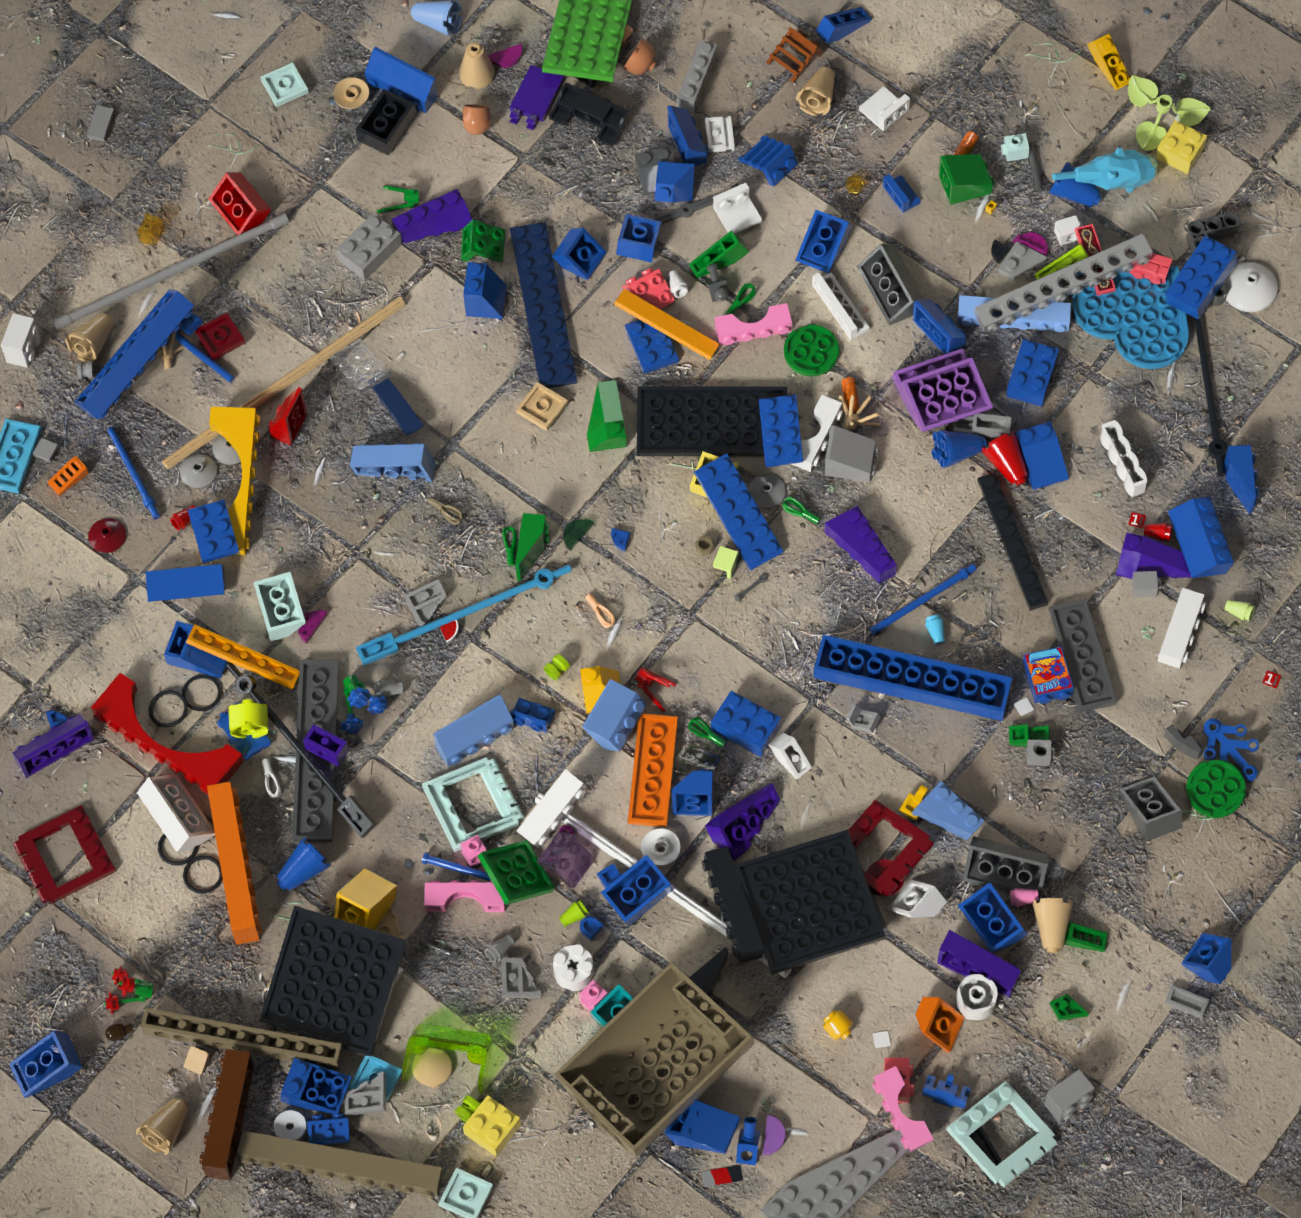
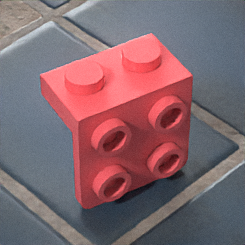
[622,267,674,310]

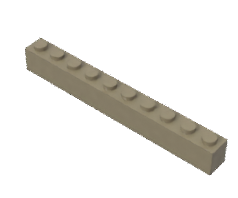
[237,1131,443,1198]

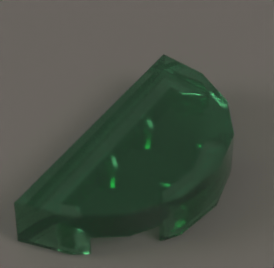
[563,519,594,551]

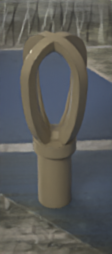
[428,496,463,525]

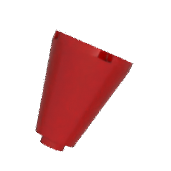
[981,431,1028,486]

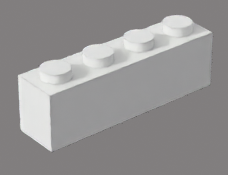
[1158,588,1206,669]
[517,769,587,848]

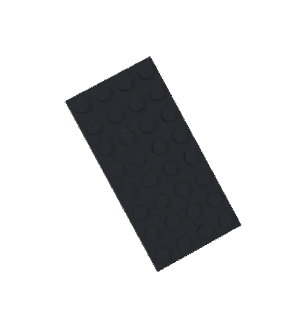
[637,386,787,456]

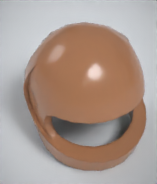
[462,104,492,135]

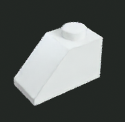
[768,733,812,779]

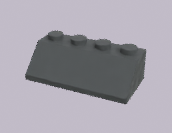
[857,244,924,325]
[962,836,1050,900]

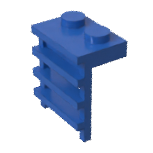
[738,135,798,187]

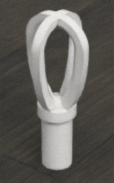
[262,758,281,798]

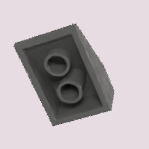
[1119,776,1183,841]

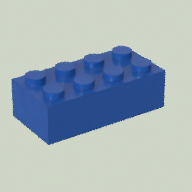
[1165,236,1238,320]

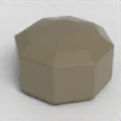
[695,536,714,556]

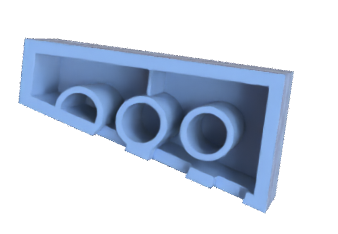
[350,443,436,482]

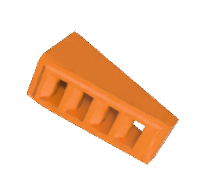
[47,456,89,496]

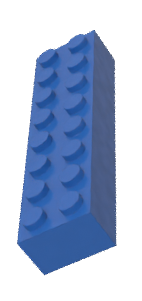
[74,289,194,420]

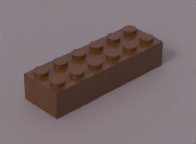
[199,1049,255,1181]

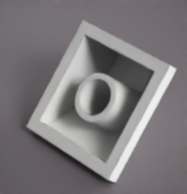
[887,880,947,918]

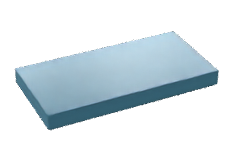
[0,419,42,494]

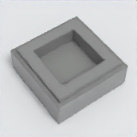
[33,438,59,462]

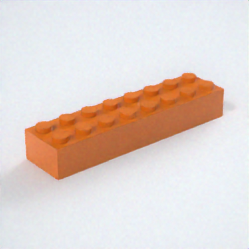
[207,782,262,945]

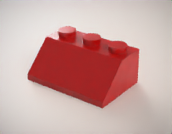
[208,172,271,235]

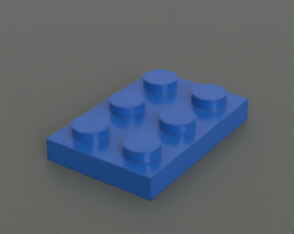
[625,320,679,374]
[188,500,240,563]

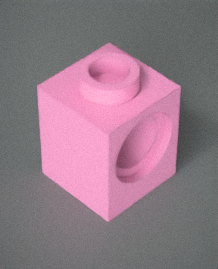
[460,835,487,868]
[579,980,608,1011]

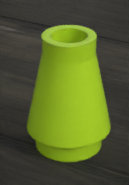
[559,900,589,927]

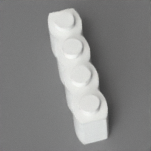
[1100,420,1147,497]

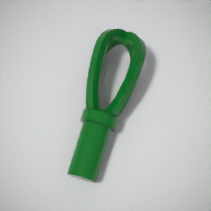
[725,283,756,315]
[782,497,821,525]
[502,526,517,567]
[688,717,726,748]

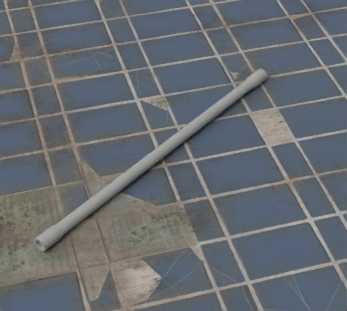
[52,213,289,330]

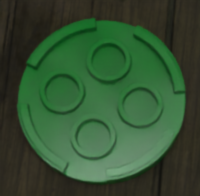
[784,324,840,376]
[1186,760,1246,818]

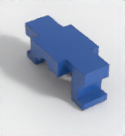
[922,1073,971,1109]

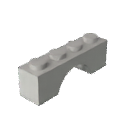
[677,40,717,114]

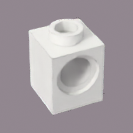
[1054,215,1083,246]

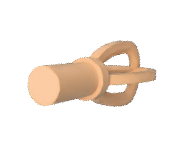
[585,593,615,628]

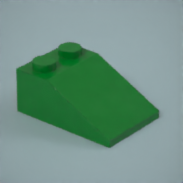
[515,513,550,581]

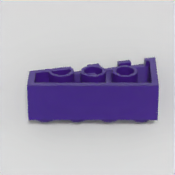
[392,189,472,244]

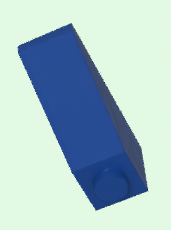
[816,7,872,44]

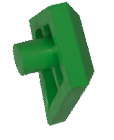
[1049,994,1089,1021]

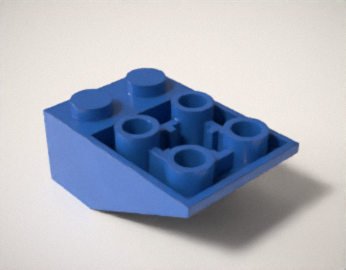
[1224,445,1259,513]
[164,621,228,678]
[280,1058,352,1115]
[665,1100,741,1154]

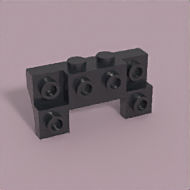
[549,82,630,148]

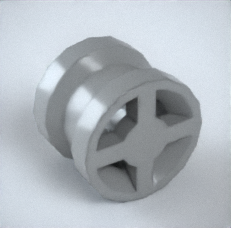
[77,360,95,379]

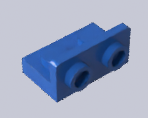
[510,698,555,733]
[307,1112,350,1145]

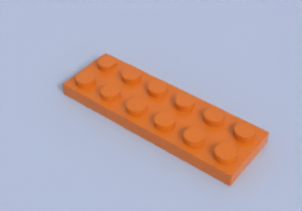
[628,714,678,827]

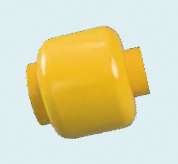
[823,1010,853,1040]

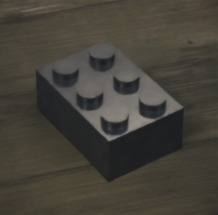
[356,89,416,156]

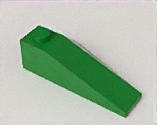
[587,380,627,452]

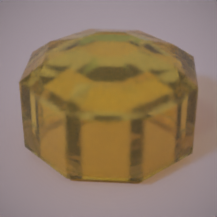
[845,175,864,194]

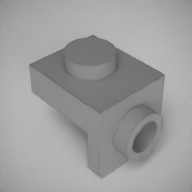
[846,704,880,733]

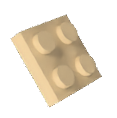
[516,382,568,431]

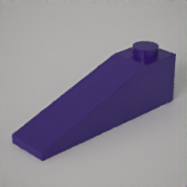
[1116,532,1191,579]

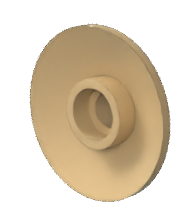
[333,77,369,109]

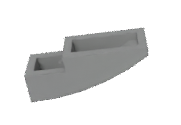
[952,413,1011,438]

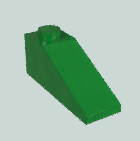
[689,230,749,278]

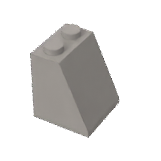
[825,425,878,482]

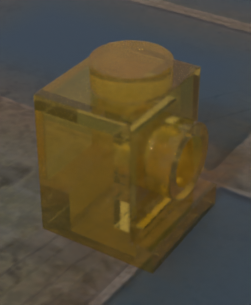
[137,213,165,246]

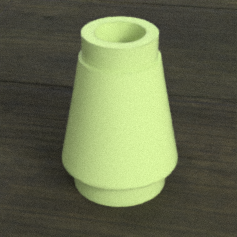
[1225,600,1255,621]

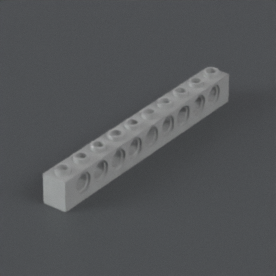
[974,233,1153,333]

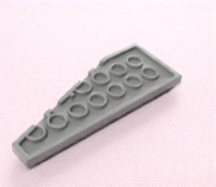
[760,1130,910,1218]

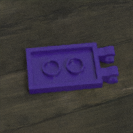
[509,65,564,130]

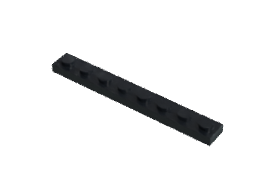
[977,473,1048,611]

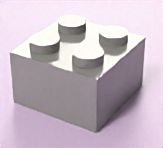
[1044,1069,1094,1124]

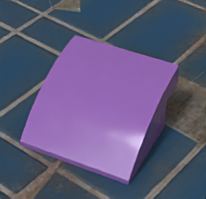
[892,348,993,432]

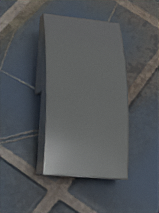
[1164,724,1202,759]

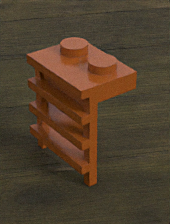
[766,27,824,83]

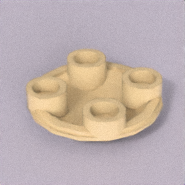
[412,1048,452,1088]

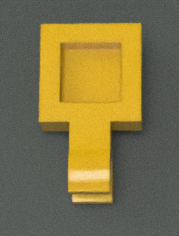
[898,785,928,821]

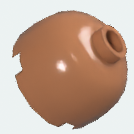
[623,38,657,75]

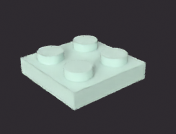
[260,62,309,107]
[438,1168,494,1218]

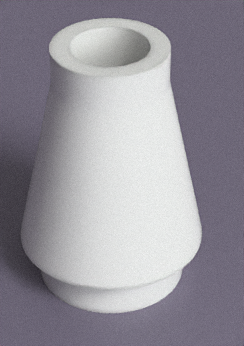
[667,270,688,298]

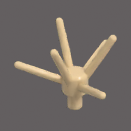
[155,332,185,369]
[839,395,881,431]

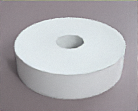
[274,1110,307,1141]

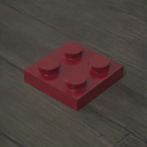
[195,313,246,360]

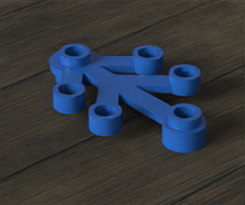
[1204,719,1259,782]

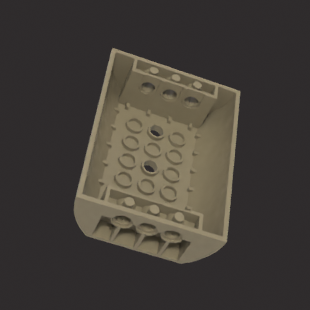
[554,962,755,1158]

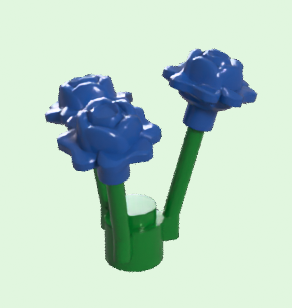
[341,675,388,734]

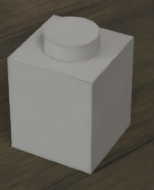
[1132,571,1161,597]

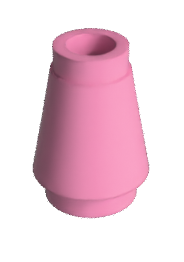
[1010,888,1039,908]

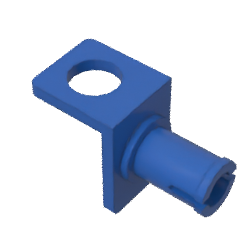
[736,1117,760,1165]

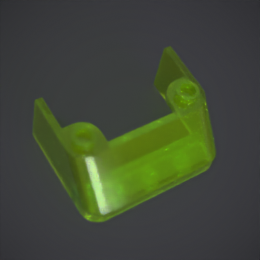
[401,1024,493,1094]

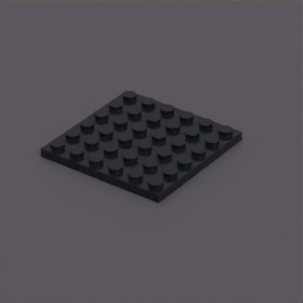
[735,829,886,975]
[259,906,407,1057]

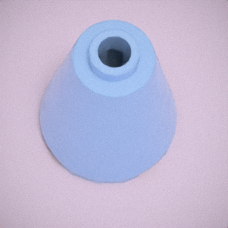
[411,0,462,37]

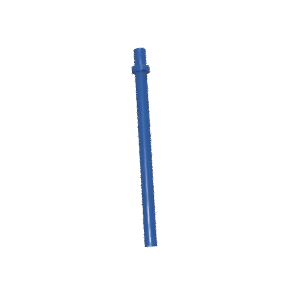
[869,564,977,635]

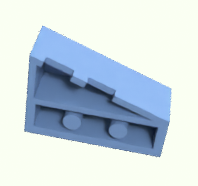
[911,781,984,840]

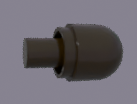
[105,1023,134,1041]

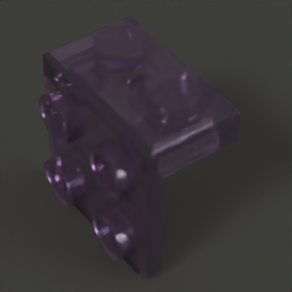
[537,831,594,888]

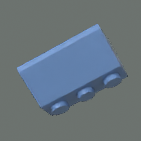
[582,680,647,752]

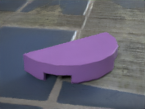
[763,1115,785,1156]

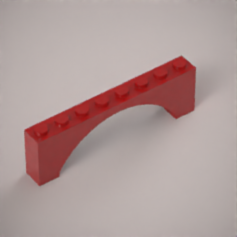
[91,673,244,795]

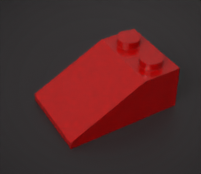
[268,387,307,445]

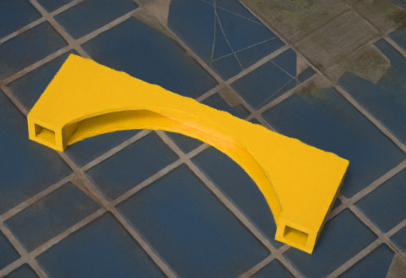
[209,407,260,555]

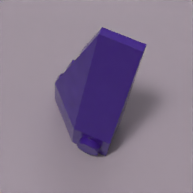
[705,783,780,860]

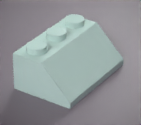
[253,572,306,641]

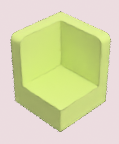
[713,546,738,579]

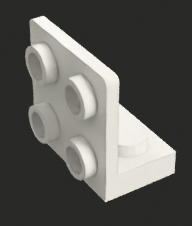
[859,87,910,131]
[713,183,762,234]

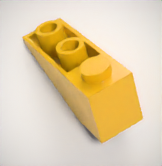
[1087,34,1130,90]

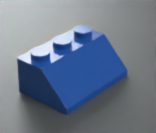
[667,105,709,166]
[912,299,966,355]
[672,769,713,816]
[958,882,1028,954]

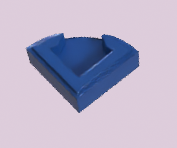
[611,528,630,552]
[45,710,68,728]

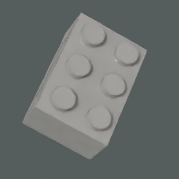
[336,213,402,281]

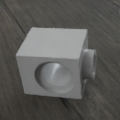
[1026,740,1055,766]

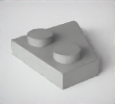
[998,241,1047,280]
[404,579,447,627]
[501,958,541,999]
[345,1072,386,1116]

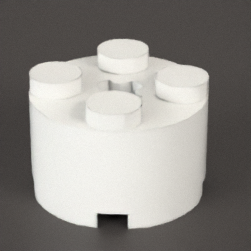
[553,945,594,991]
[956,974,998,1020]

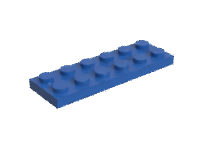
[693,454,784,571]

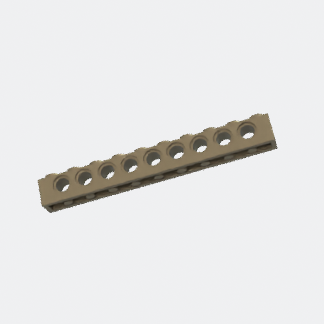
[140,1008,344,1071]

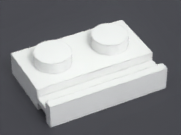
[705,116,735,152]

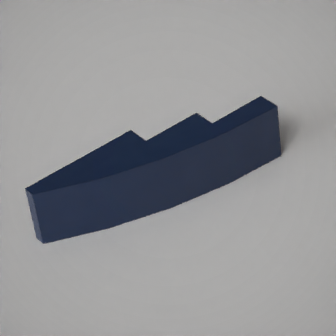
[368,373,423,436]

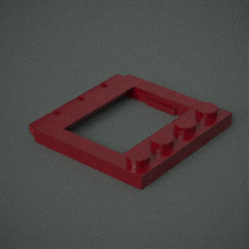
[848,800,934,896]
[13,805,116,903]

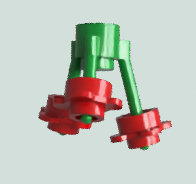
[104,965,153,1015]

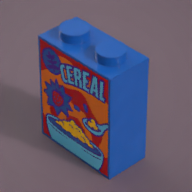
[1023,647,1073,704]

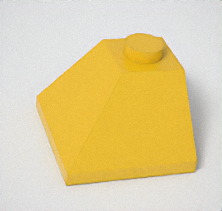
[580,666,621,713]

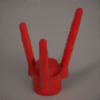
[635,667,676,713]

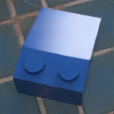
[795,209,853,274]
[1015,422,1069,490]
[9,1031,83,1098]

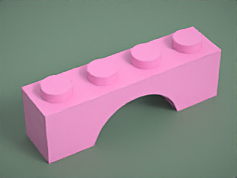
[715,303,792,345]
[424,880,505,912]
[872,1066,933,1152]

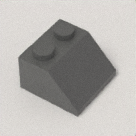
[635,146,674,196]

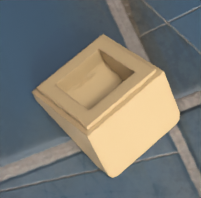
[183,1046,211,1075]

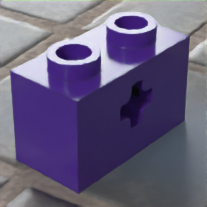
[303,724,349,767]

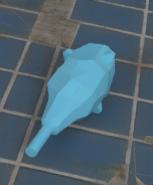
[1052,147,1158,193]

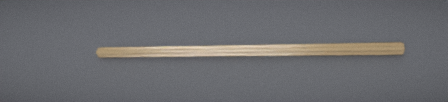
[162,297,405,469]

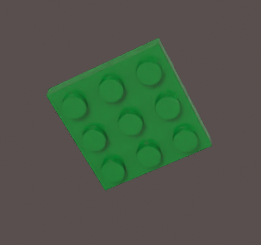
[478,840,555,905]

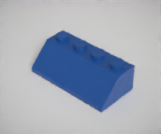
[365,47,438,113]
[1168,497,1234,578]

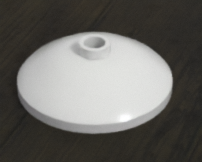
[1224,262,1278,312]

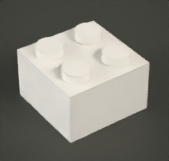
[1,313,41,368]

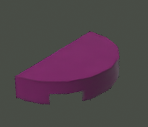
[488,44,523,68]
[1013,232,1048,256]
[298,609,328,644]

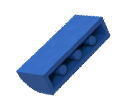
[145,564,225,602]

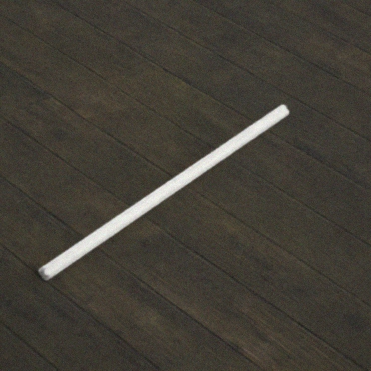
[535,793,791,978]

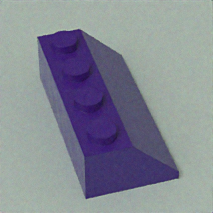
[12,714,94,778]

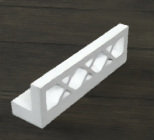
[812,273,870,340]

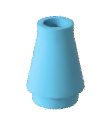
[925,615,945,645]

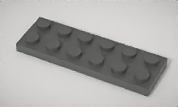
[1048,599,1117,713]

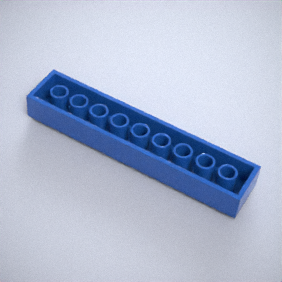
[813,635,1012,721]

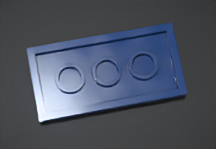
[759,394,803,467]

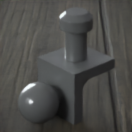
[705,263,730,302]

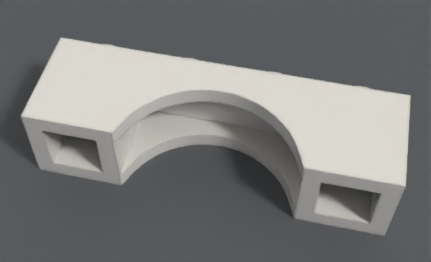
[792,395,844,472]

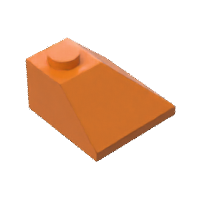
[915,997,964,1052]

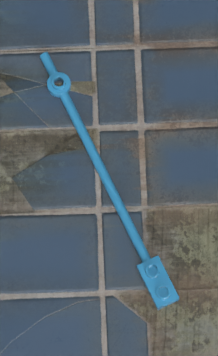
[356,565,572,666]

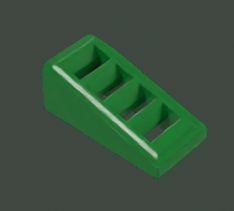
[1064,922,1108,952]

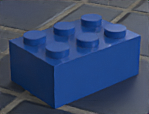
[1006,339,1059,407]
[711,691,781,757]
[601,855,675,926]

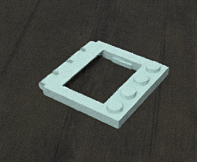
[422,757,524,852]
[946,1081,1057,1187]

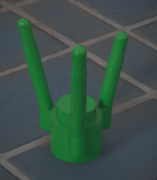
[377,185,419,213]

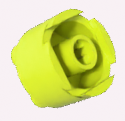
[228,699,268,739]

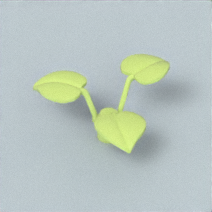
[1128,75,1210,151]

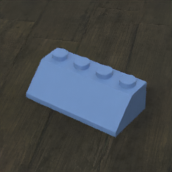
[433,694,514,767]

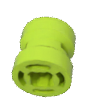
[543,654,570,681]
[454,1095,480,1122]

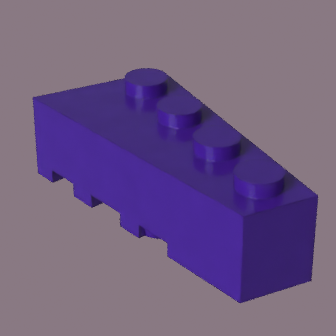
[824,506,897,584]
[937,930,1021,997]

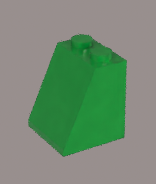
[938,154,995,205]

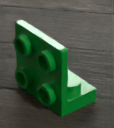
[461,219,505,263]

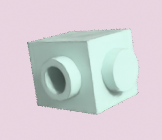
[1001,133,1030,161]

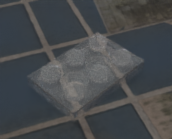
[329,338,391,395]

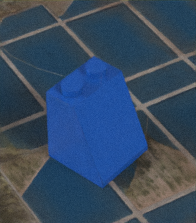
[463,262,507,319]

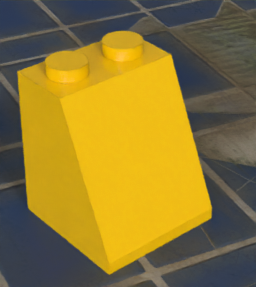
[334,868,397,930]

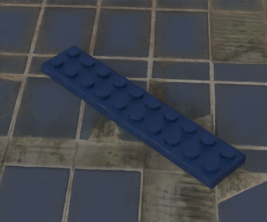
[510,222,577,388]

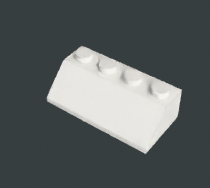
[137,774,215,852]

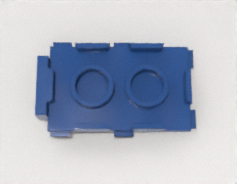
[217,703,271,760]

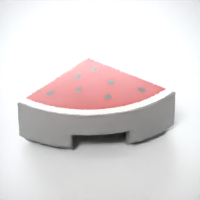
[439,620,459,645]

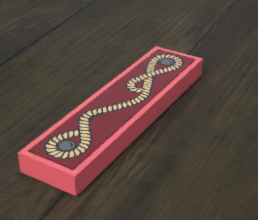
[1075,224,1116,296]

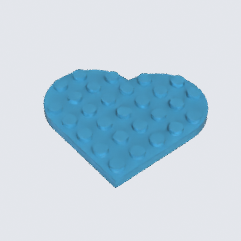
[1072,266,1189,369]

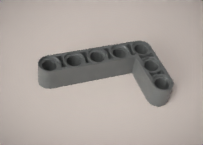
[1186,213,1240,306]

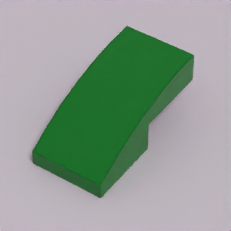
[1009,724,1050,747]

